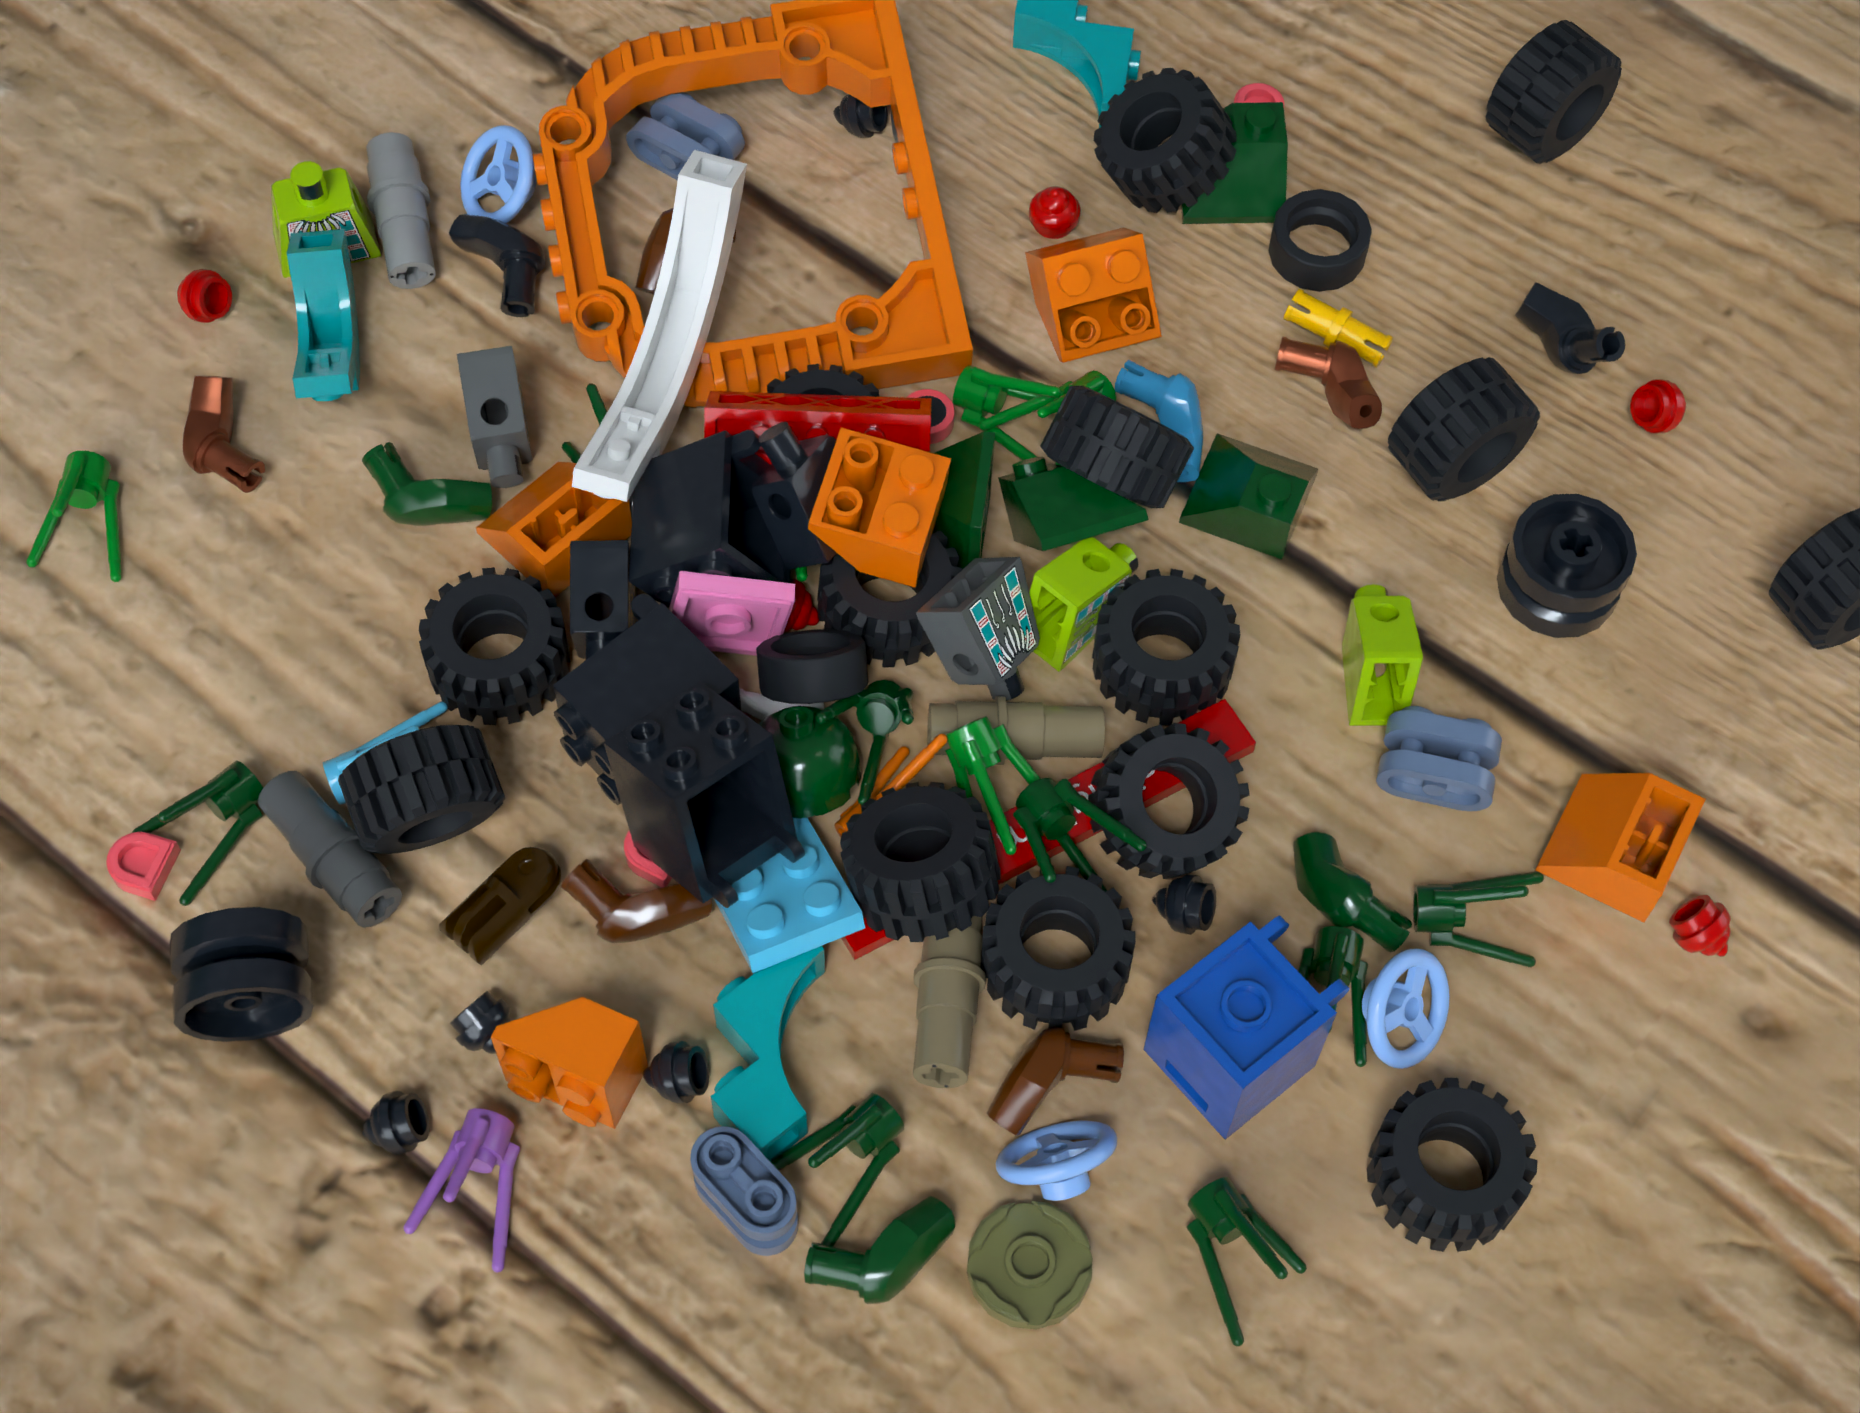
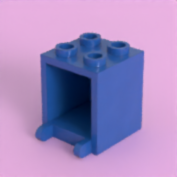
[1143,915,1350,1140]

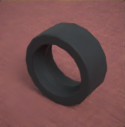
[1268,189,1372,292]
[756,629,868,704]

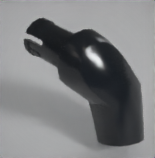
[449,214,545,317]
[1515,282,1625,374]

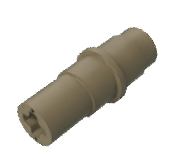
[927,696,1105,765]
[913,916,986,1088]

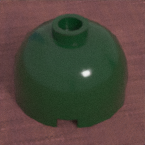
[759,706,861,819]

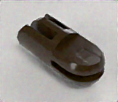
[439,846,561,965]

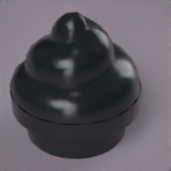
[833,94,888,138]
[1152,874,1216,935]
[450,991,511,1054]
[643,1041,709,1104]
[362,1091,430,1155]

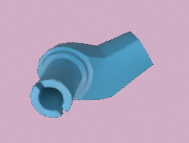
[1114,360,1203,482]

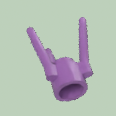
[403,1108,521,1273]

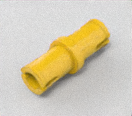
[1283,289,1393,368]

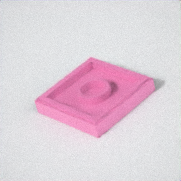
[669,571,795,656]

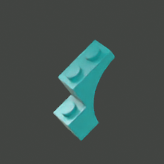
[1013,0,1141,128]
[711,946,825,1161]

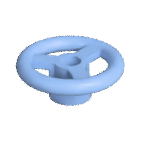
[460,125,536,223]
[1362,948,1450,1069]
[996,1120,1117,1201]

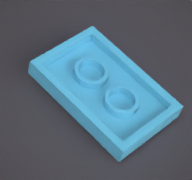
[714,818,866,973]

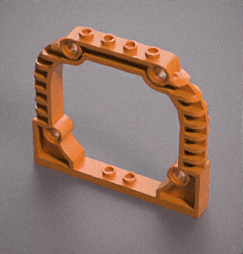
[532,0,973,408]

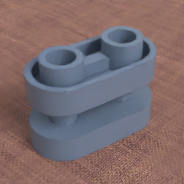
[626,92,745,180]
[1376,706,1502,811]
[690,1126,798,1256]

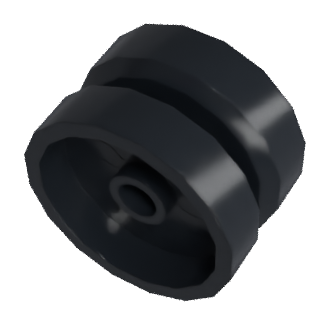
[1497,494,1637,638]
[169,907,314,1042]

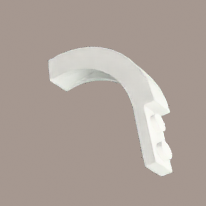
[572,150,747,502]

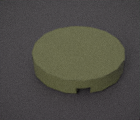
[967,1201,1093,1330]

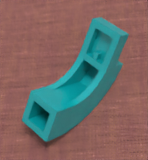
[287,229,360,401]

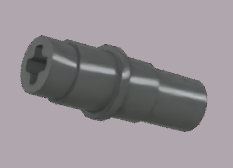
[258,771,402,928]

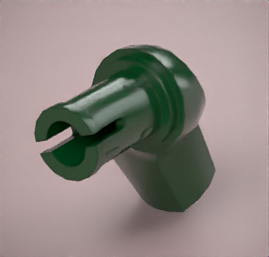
[362,442,492,526]
[1293,832,1412,952]
[804,1196,955,1304]

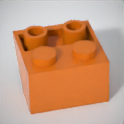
[1025,227,1162,363]
[808,428,951,588]
[476,462,632,597]
[1535,773,1706,923]
[491,997,648,1129]

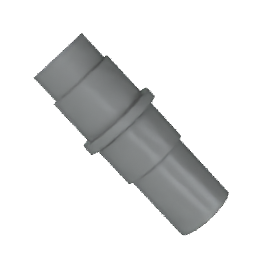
[366,132,436,289]

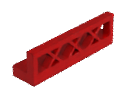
[704,391,932,465]

